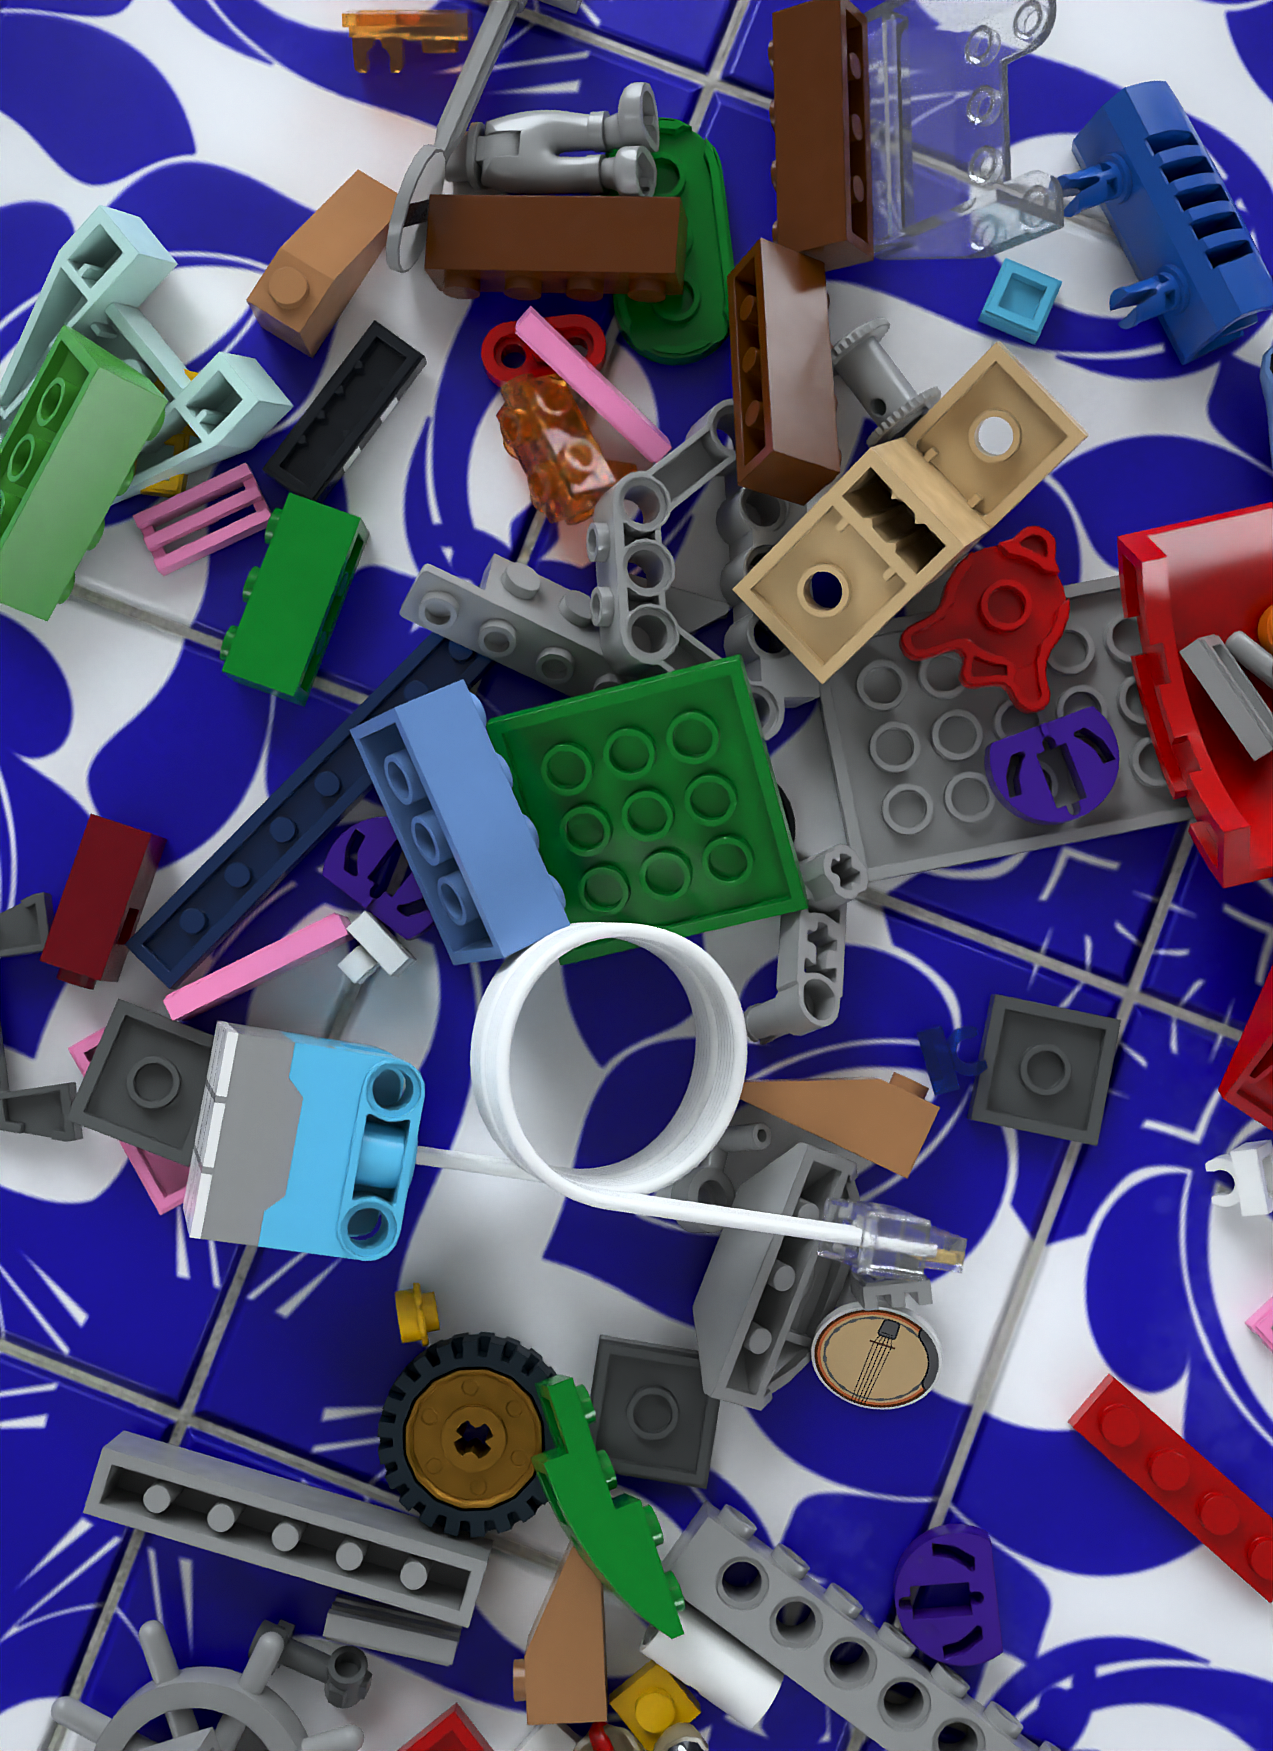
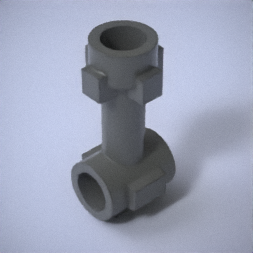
[248,1619,373,1709]

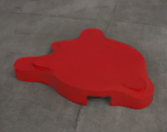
[899,526,1070,714]

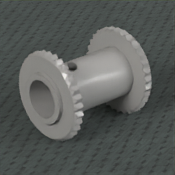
[831,318,941,448]

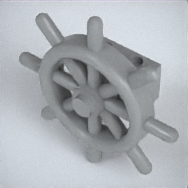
[51,1620,364,1751]

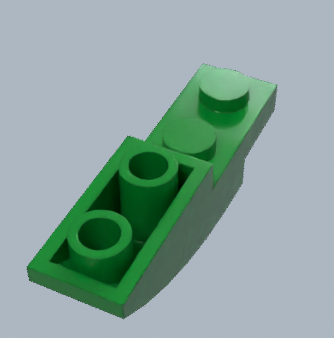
[530,1374,685,1639]

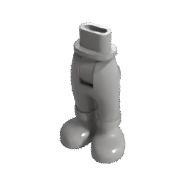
[445,82,660,197]

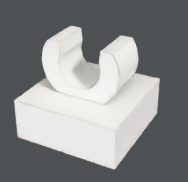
[337,911,417,985]
[1205,1140,1273,1217]

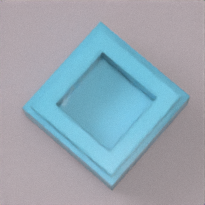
[978,258,1062,345]

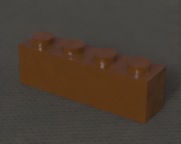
[768,0,874,272]
[424,194,688,303]
[727,238,842,506]

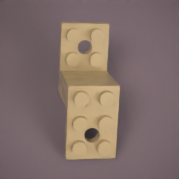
[732,342,1089,684]

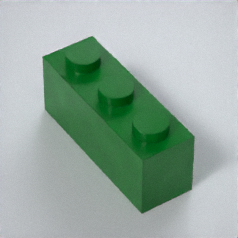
[220,492,370,707]

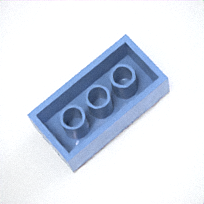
[350,679,570,965]

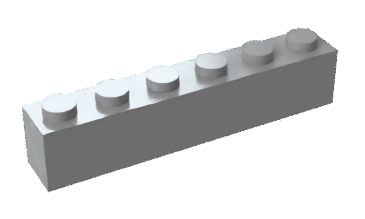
[83,1430,494,1628]

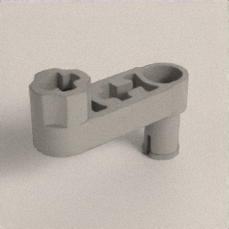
[744,844,868,1045]

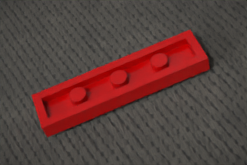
[1067,1374,1273,1604]

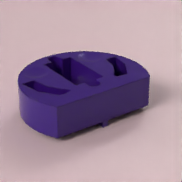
[984,706,1120,825]
[322,816,435,941]
[893,1524,1003,1666]

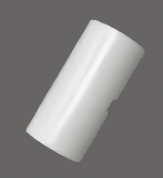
[639,1599,784,1729]

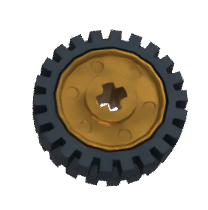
[377,1332,557,1537]

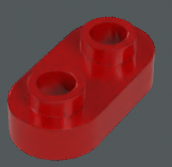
[481,314,607,391]

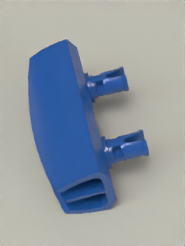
[1052,81,1273,366]

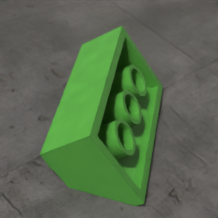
[0,324,168,622]

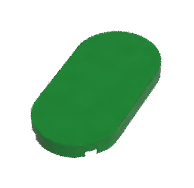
[600,117,734,366]

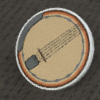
[811,1300,942,1410]

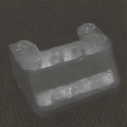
[864,0,1064,260]

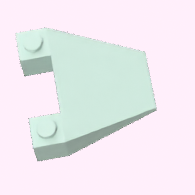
[0,205,294,505]

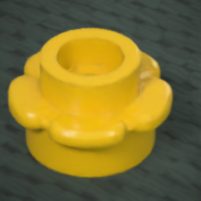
[395,1282,440,1347]

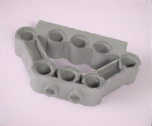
[586,399,820,741]

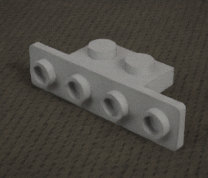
[400,553,641,697]

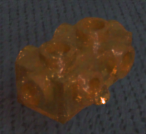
[496,373,638,525]

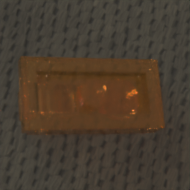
[342,9,473,73]

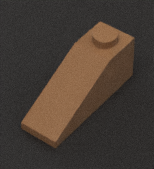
[246,169,398,359]
[740,1072,940,1179]
[513,1541,608,1725]

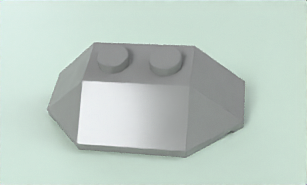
[692,1142,863,1411]

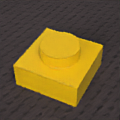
[609,1660,701,1751]

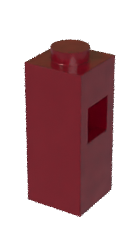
[39,814,167,990]

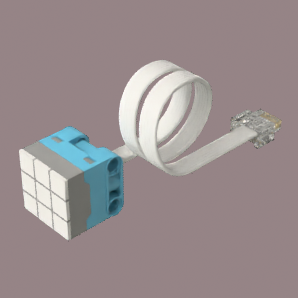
[183,922,967,1282]

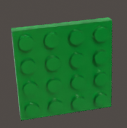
[486,654,809,966]

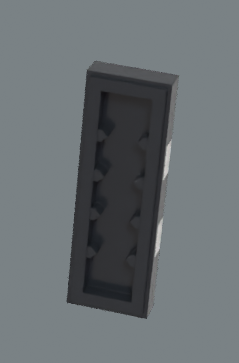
[262,320,427,504]

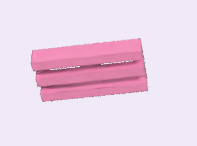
[133,462,272,576]

